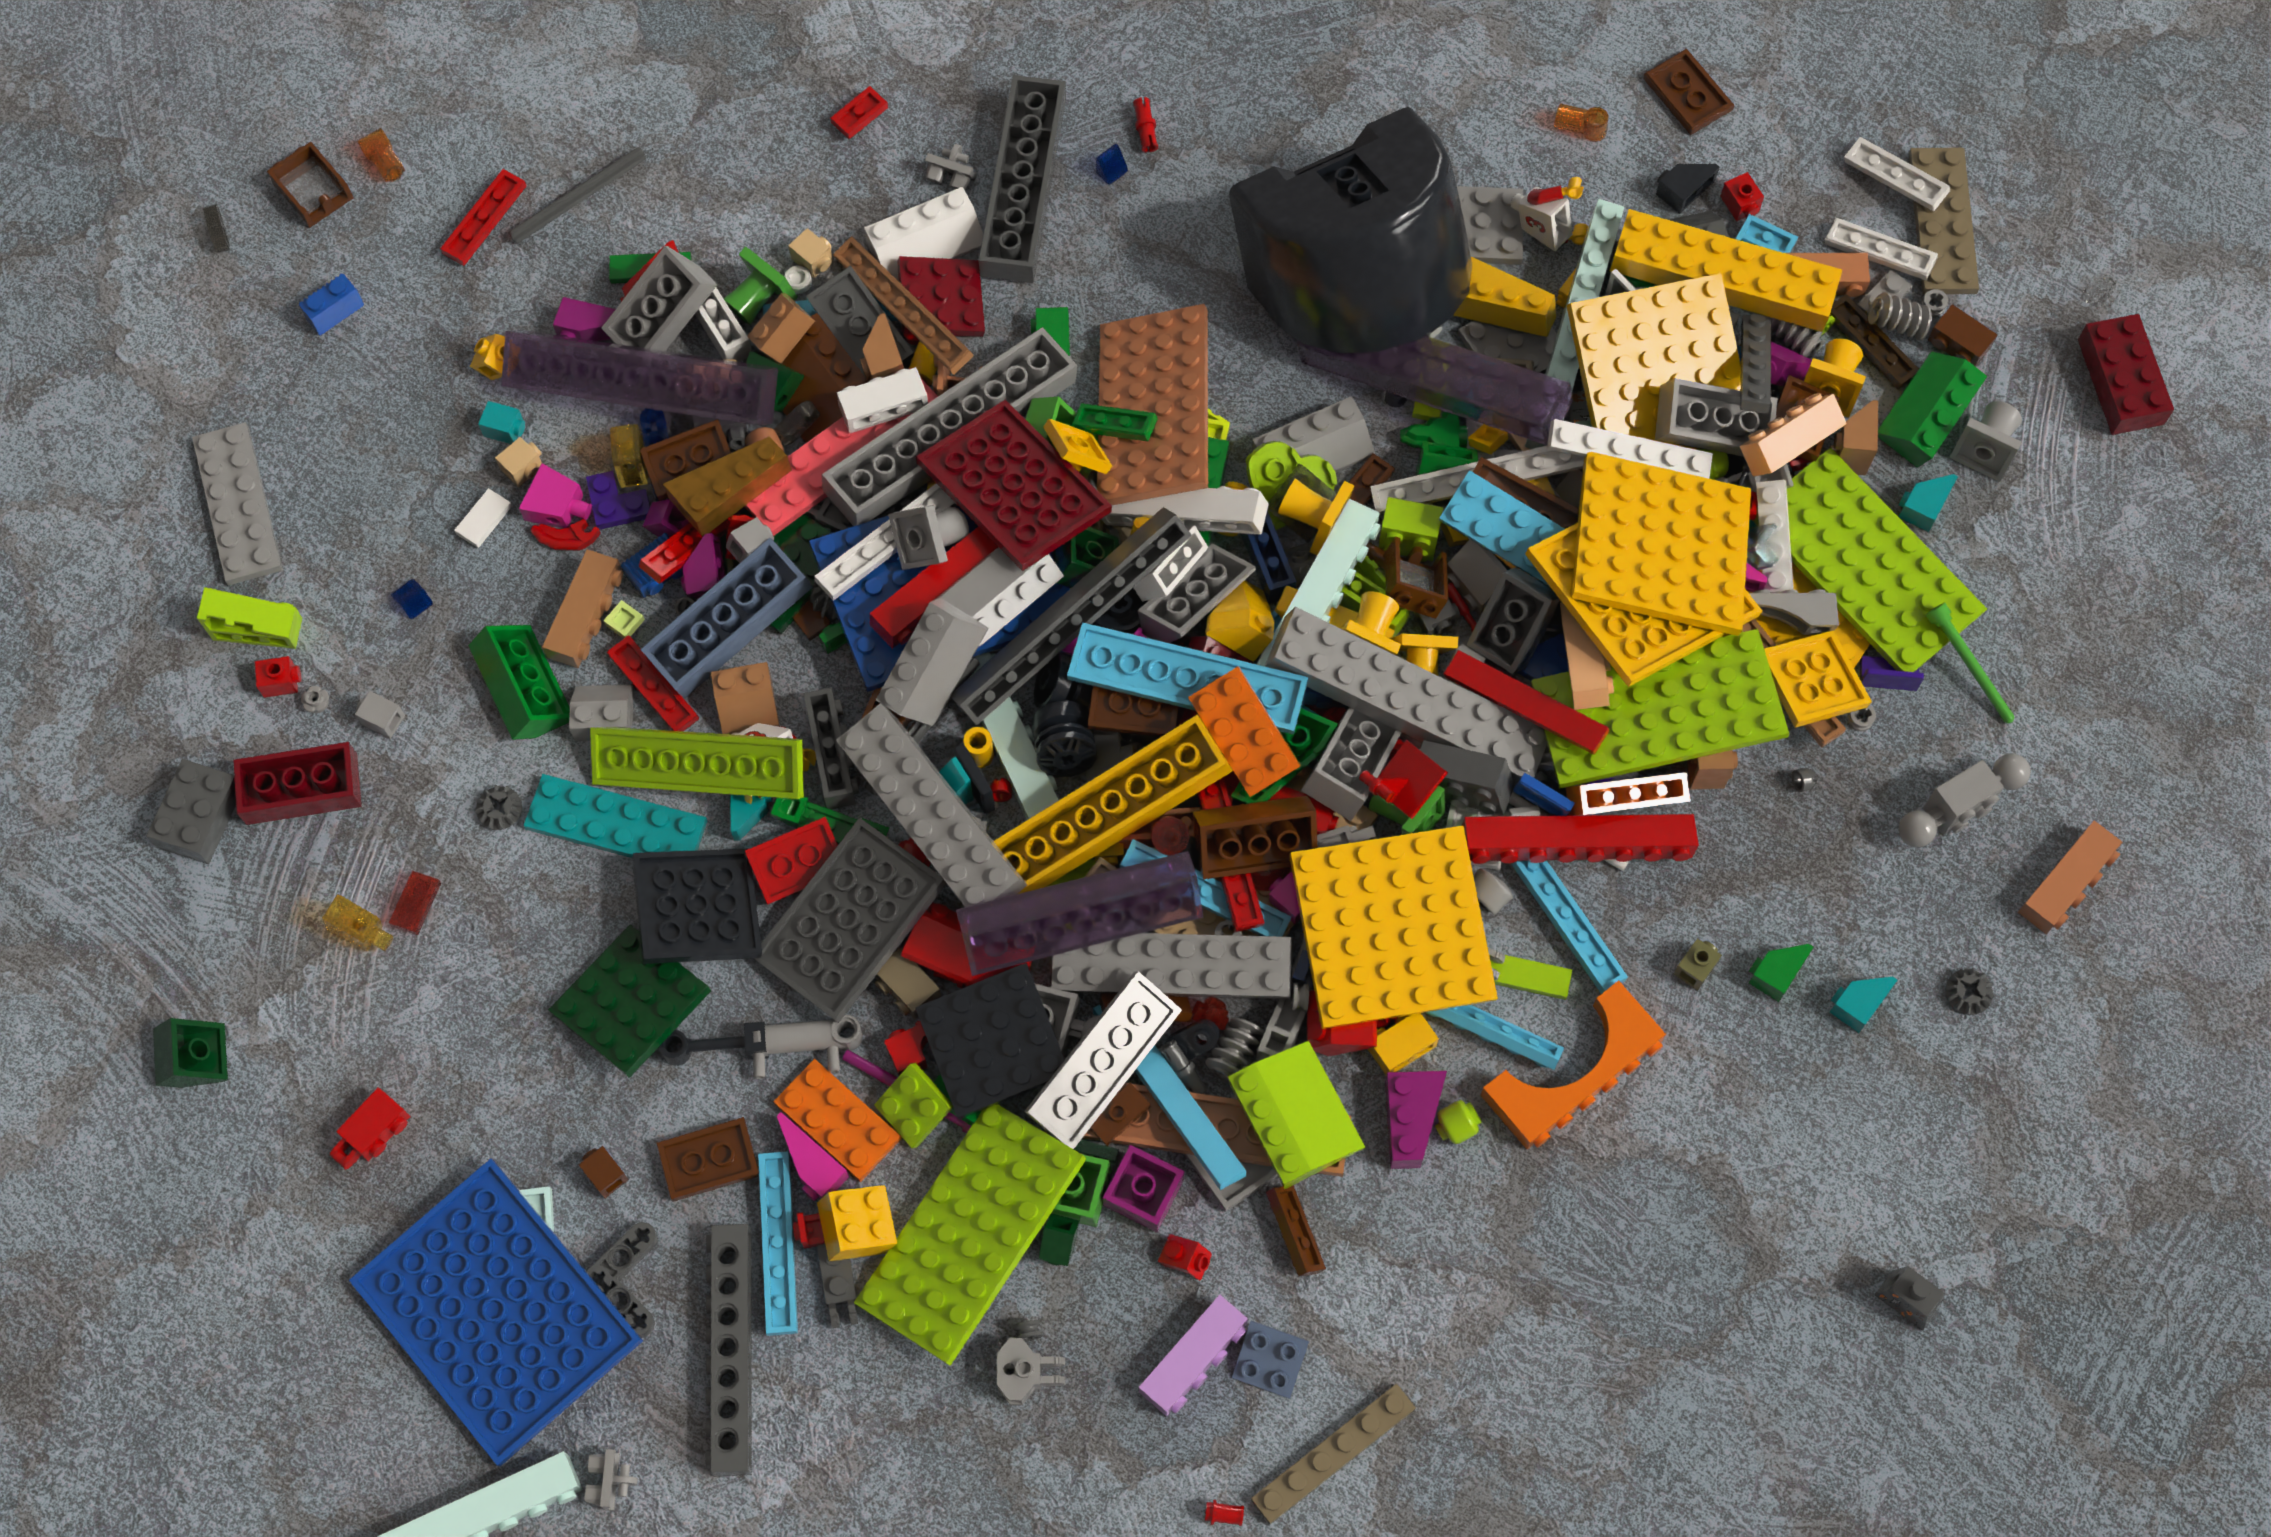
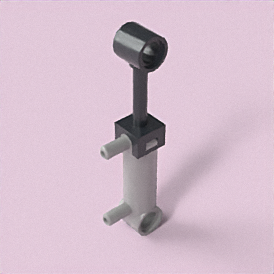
[658,1015,863,1079]

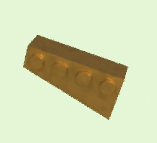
[663,436,792,537]

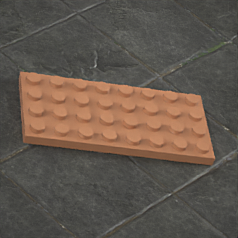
[1097,304,1208,505]

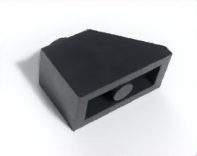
[1656,164,1720,214]

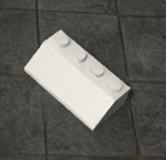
[864,187,983,281]

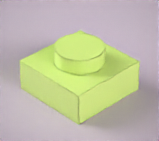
[604,600,645,638]

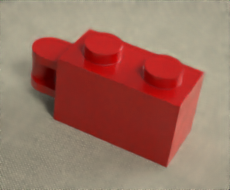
[329,1087,410,1170]

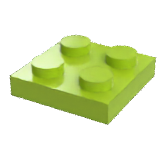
[874,1063,953,1149]

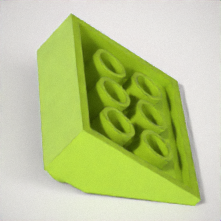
[1228,1041,1365,1189]

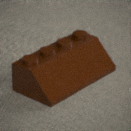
[1193,795,1318,880]

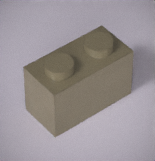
[874,947,941,1020]

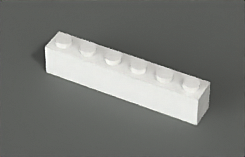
[1102,486,1269,534]

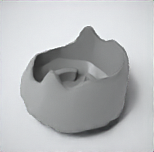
[1473,868,1513,915]

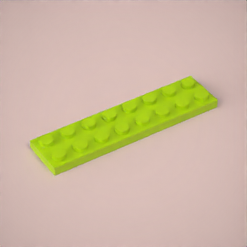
[590,727,804,799]

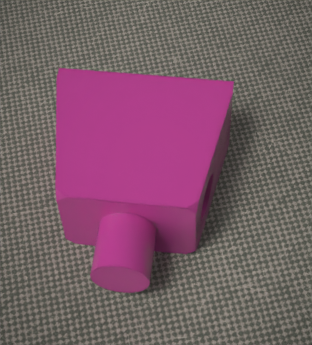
[519,464,592,528]

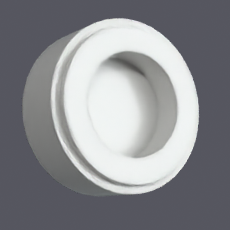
[784,266,812,294]

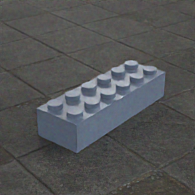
[640,538,813,699]

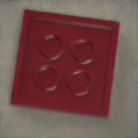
[897,256,985,337]

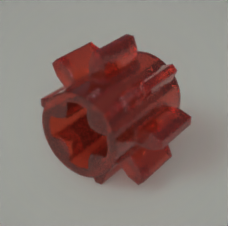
[1192,997,1230,1030]

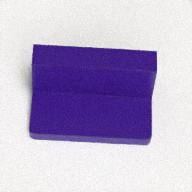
[1860,656,1924,691]

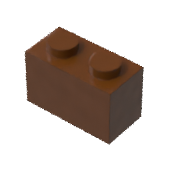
[1928,304,1998,367]

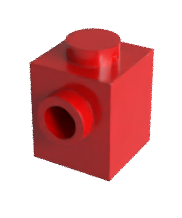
[1720,172,1764,221]
[255,656,301,698]

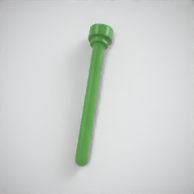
[1926,602,2014,723]

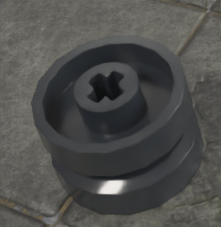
[1091,588,1148,634]
[1034,650,1093,708]

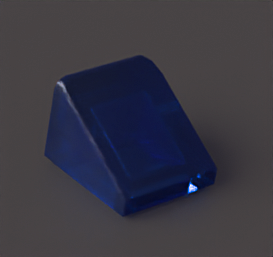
[1096,144,1128,185]
[391,579,433,619]

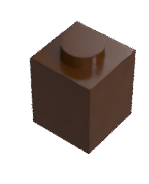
[578,1146,629,1199]

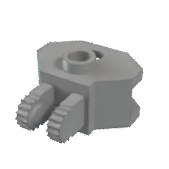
[997,1338,1065,1405]

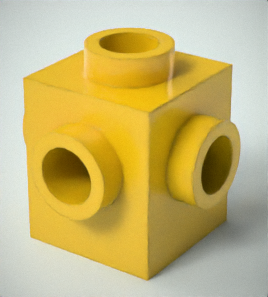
[470,334,517,380]

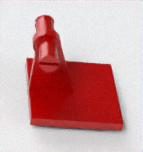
[1359,740,1448,819]

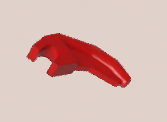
[530,519,601,551]

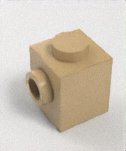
[788,228,833,278]
[495,437,542,488]

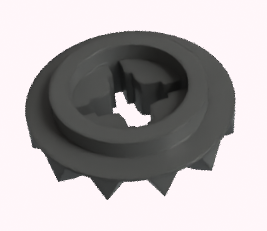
[475,785,522,830]
[1945,968,1995,1015]

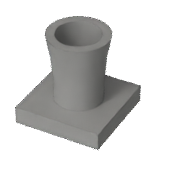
[1949,401,2022,482]
[888,505,969,570]

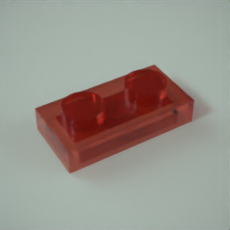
[389,871,441,935]

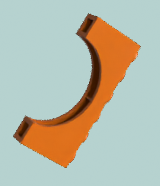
[1480,980,1666,1150]

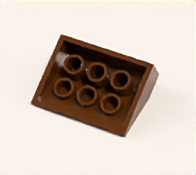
[765,313,869,443]

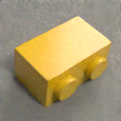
[1368,1013,1439,1076]

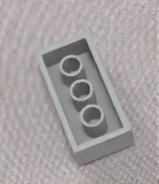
[1655,378,1778,457]
[1301,707,1401,821]

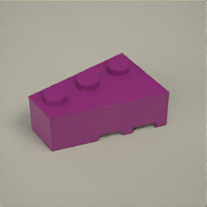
[1385,1071,1447,1169]

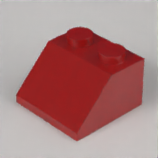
[1307,990,1377,1057]

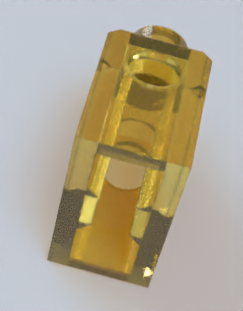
[610,424,648,488]
[322,894,394,951]

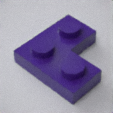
[586,471,650,530]

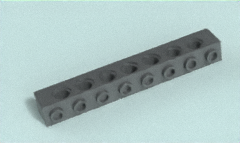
[705,1224,752,1477]

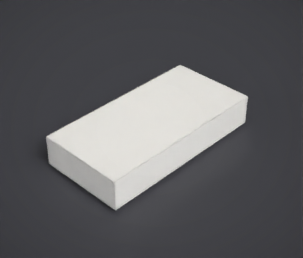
[454,488,512,548]

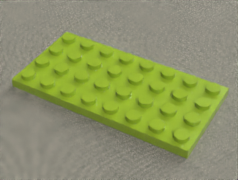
[1752,447,1987,672]
[1531,629,1789,789]
[854,1104,1086,1366]

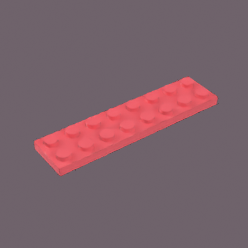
[744,368,938,536]

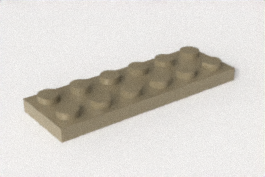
[1908,148,1979,294]

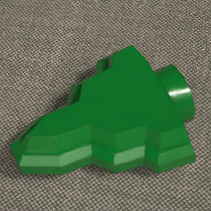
[1400,411,1468,448]

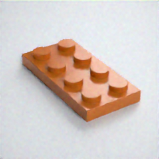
[1188,666,1301,797]
[773,1058,902,1182]

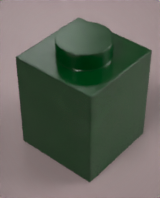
[1038,1213,1080,1266]

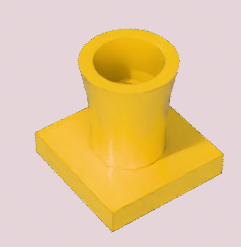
[1804,339,1866,418]
[1043,418,1112,474]
[1278,478,1354,555]
[1340,591,1401,655]
[1391,634,1458,676]

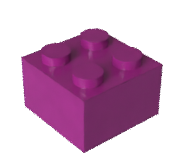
[1103,1145,1185,1232]

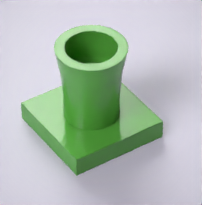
[723,246,798,325]
[1369,785,1445,835]

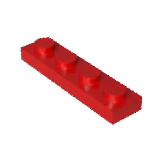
[440,169,527,266]
[639,517,730,584]
[607,635,699,731]

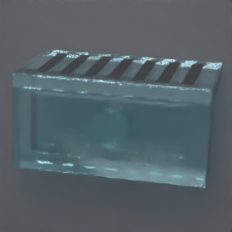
[1747,523,1779,570]

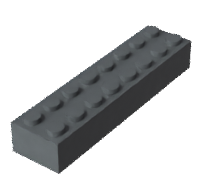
[979,75,1066,283]

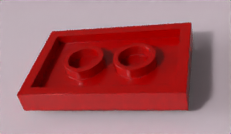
[745,816,838,905]

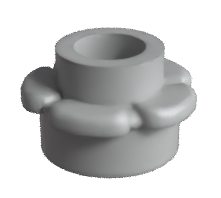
[301,686,329,713]

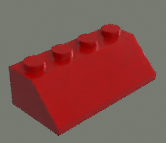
[901,902,1037,986]

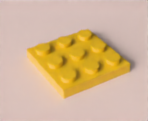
[1764,630,1872,728]

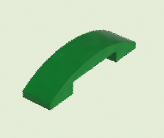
[770,797,890,845]

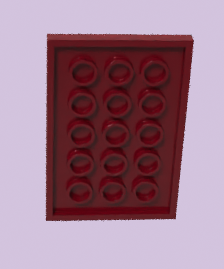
[916,400,1112,571]

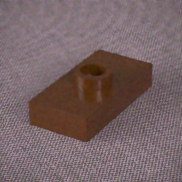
[1090,1083,1151,1147]

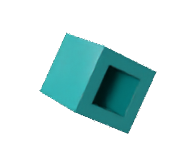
[478,401,525,444]

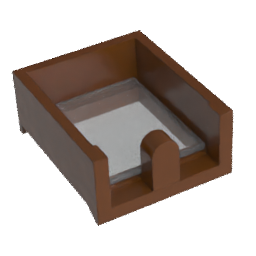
[267,142,354,228]
[1383,536,1448,619]

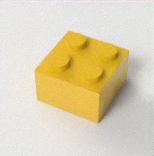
[817,1185,897,1261]

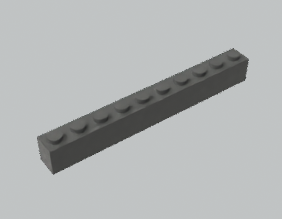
[950,507,1192,725]

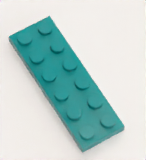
[523,774,708,858]

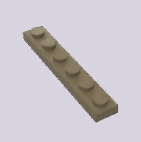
[1251,1383,1416,1525]

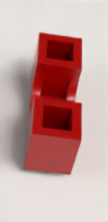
[884,1020,928,1076]

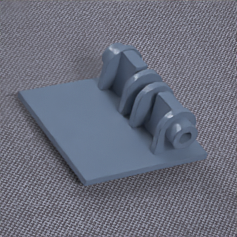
[1232,1320,1309,1399]

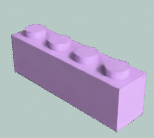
[1139,1295,1248,1417]

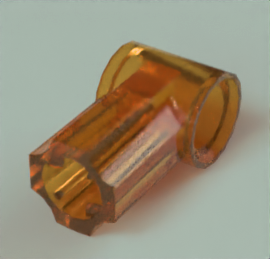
[1554,103,1609,142]
[357,128,405,182]

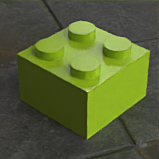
[1379,497,1444,562]

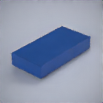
[1513,773,1575,816]

